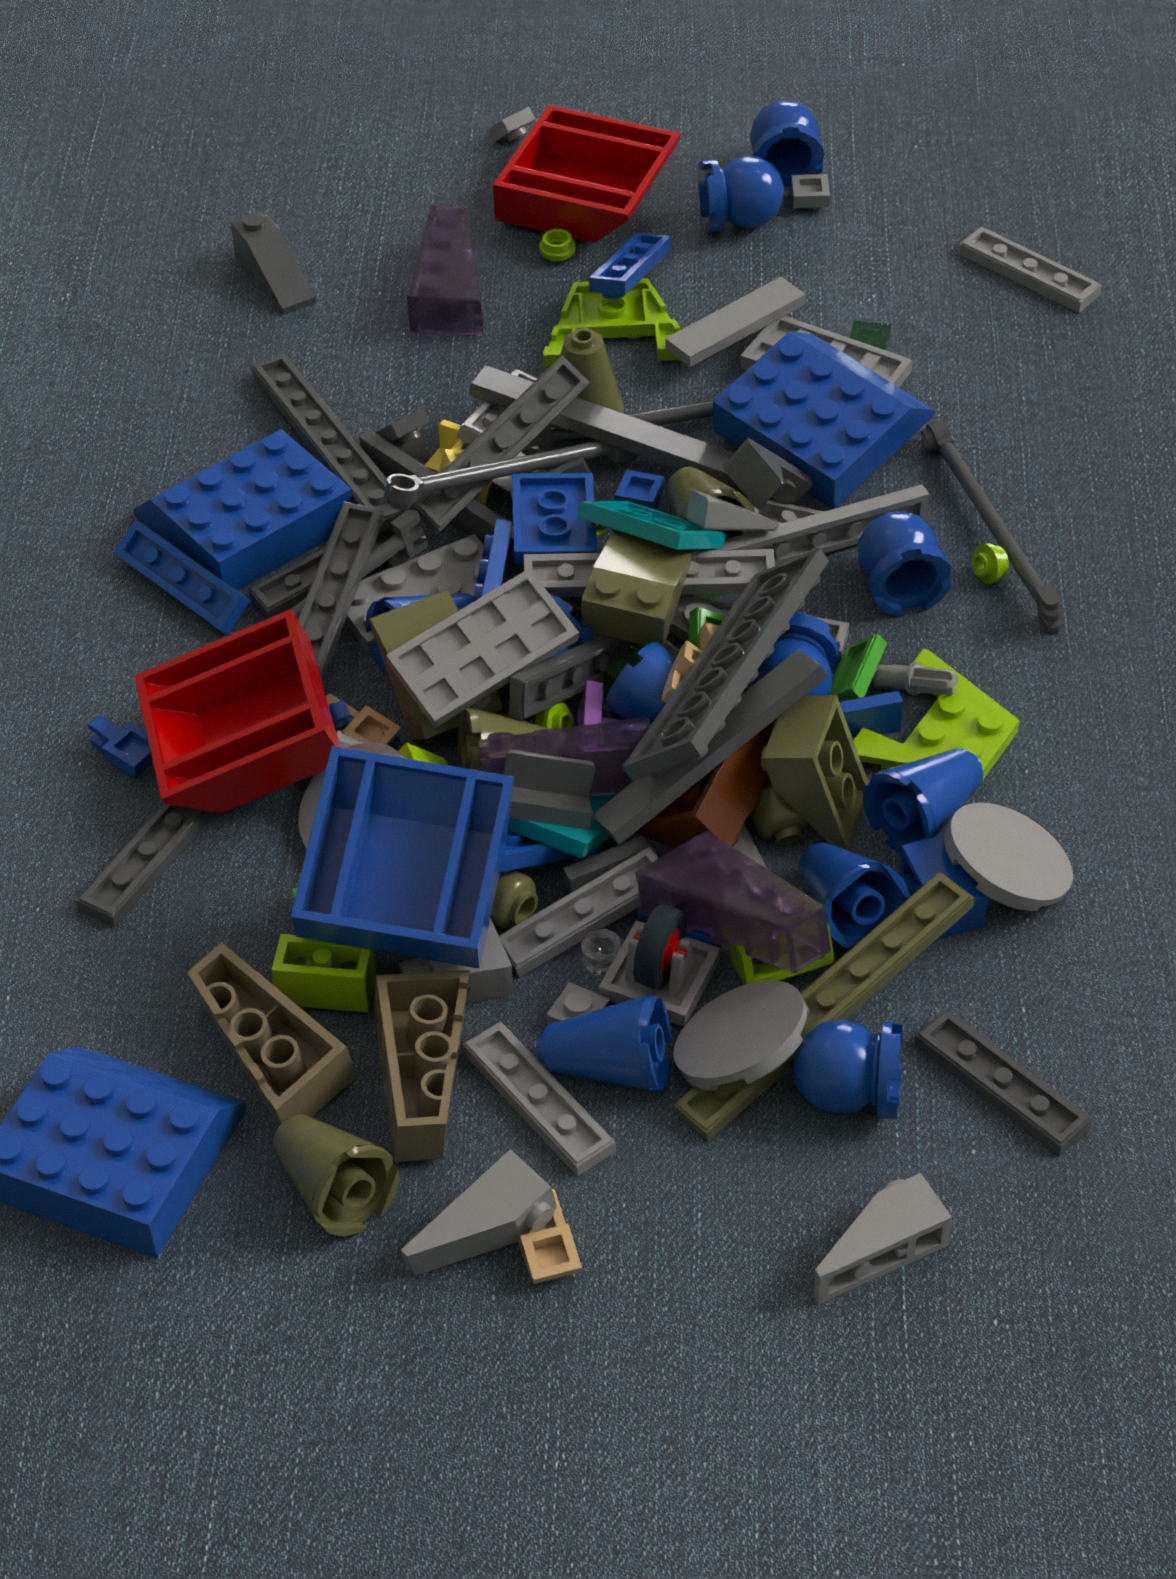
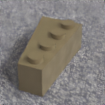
[187,942,357,1126]
[373,970,470,1162]

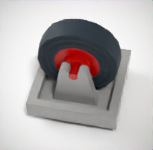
[599,904,721,1027]

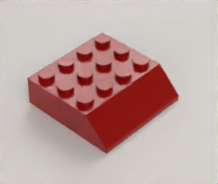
[493,105,681,243]
[134,609,340,813]

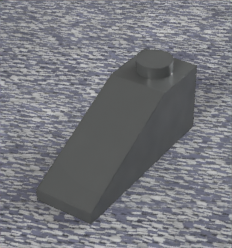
[230,210,316,315]

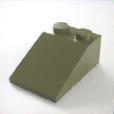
[581,529,695,647]
[368,590,503,740]
[761,695,869,851]

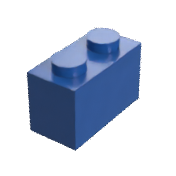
[899,834,991,939]

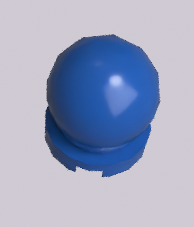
[750,100,824,187]
[698,155,784,233]
[858,511,952,617]
[748,612,840,695]
[791,1019,903,1120]

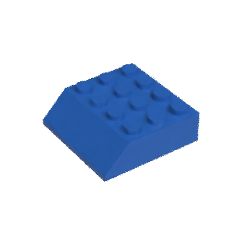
[713,331,935,509]
[133,429,353,591]
[291,746,514,969]
[0,1047,247,1258]

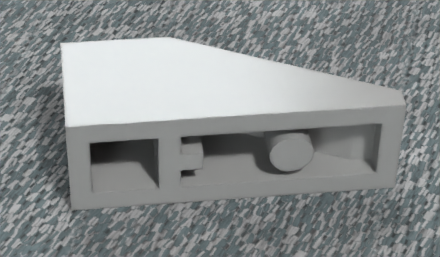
[401,1149,557,1276]
[814,1173,952,1305]

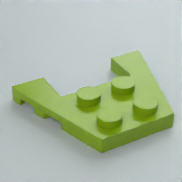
[543,278,680,367]
[853,648,1019,780]

